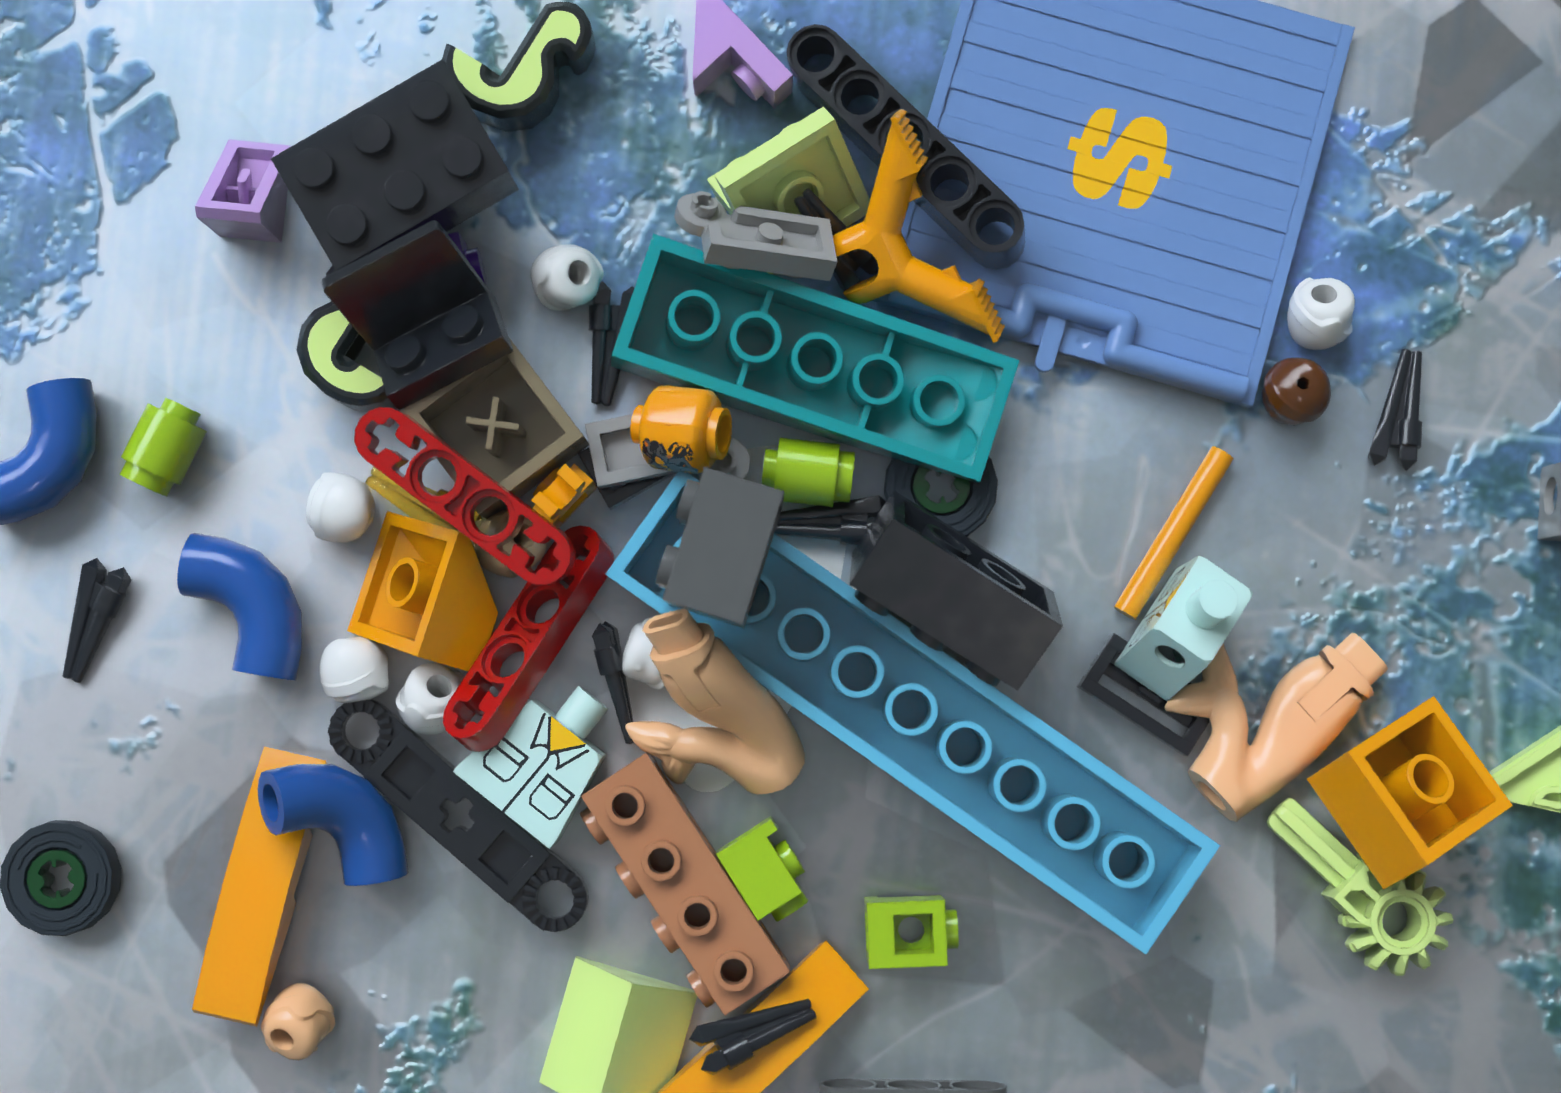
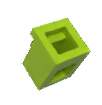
[716,816,808,922]
[864,895,959,969]

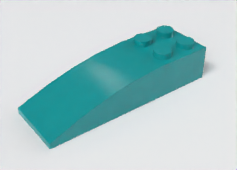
[611,233,1020,483]

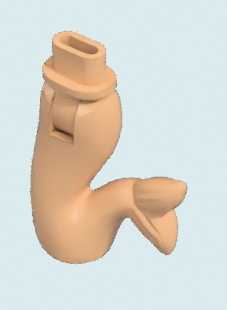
[625,609,805,795]
[1164,633,1388,822]

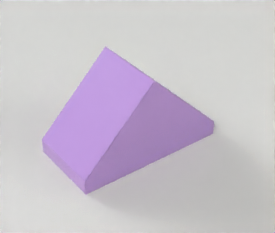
[195,139,291,243]

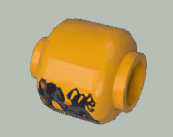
[630,385,732,474]

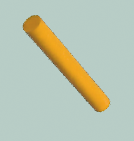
[1114,446,1234,620]

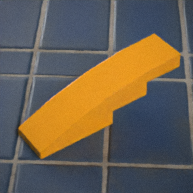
[192,746,327,1027]
[657,940,869,1093]

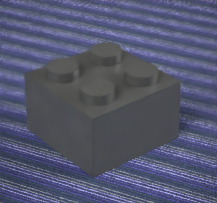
[655,467,784,629]

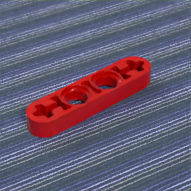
[354,407,576,585]
[443,525,614,752]

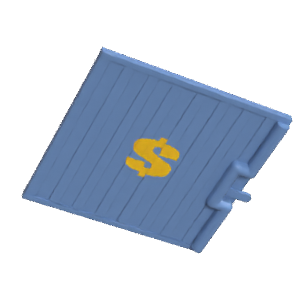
[875,0,1355,408]

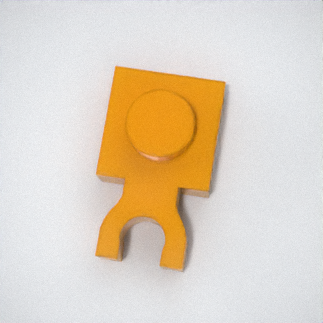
[531,463,597,528]

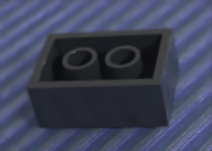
[270,59,519,271]
[849,490,1063,691]

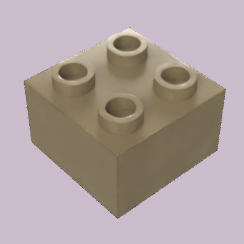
[401,338,589,519]

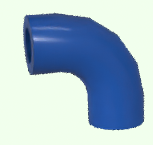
[0,378,97,525]
[177,533,302,681]
[258,764,409,886]

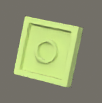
[707,106,870,274]

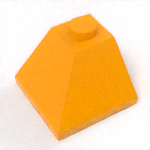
[347,511,498,671]

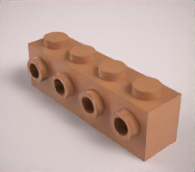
[580,752,790,1016]

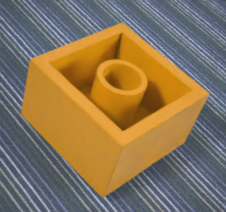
[1307,696,1513,889]

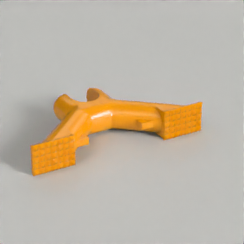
[833,109,1005,343]

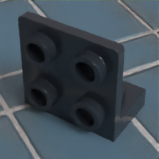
[321,220,513,411]

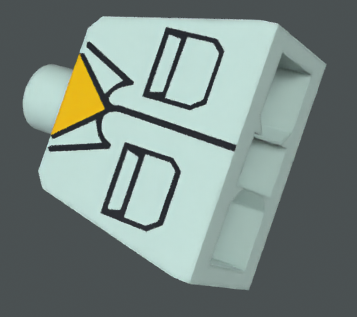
[1114,555,1253,701]
[453,685,608,849]

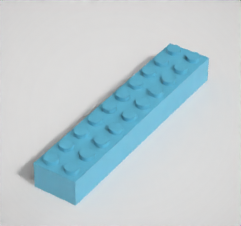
[605,472,1220,955]

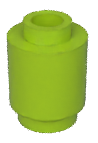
[119,397,207,497]
[762,437,855,507]

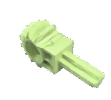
[1266,798,1454,976]

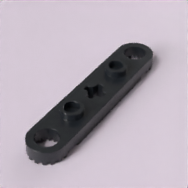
[328,699,589,932]

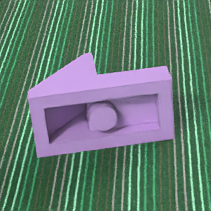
[693,0,793,109]

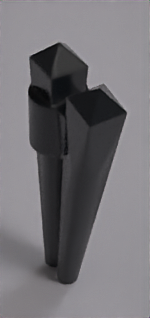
[794,188,879,291]
[588,281,634,406]
[1368,349,1422,471]
[775,495,886,545]
[62,558,132,683]
[592,621,634,744]
[689,999,816,1075]

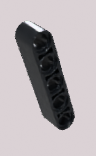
[786,24,1026,270]

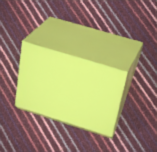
[539,956,697,1093]

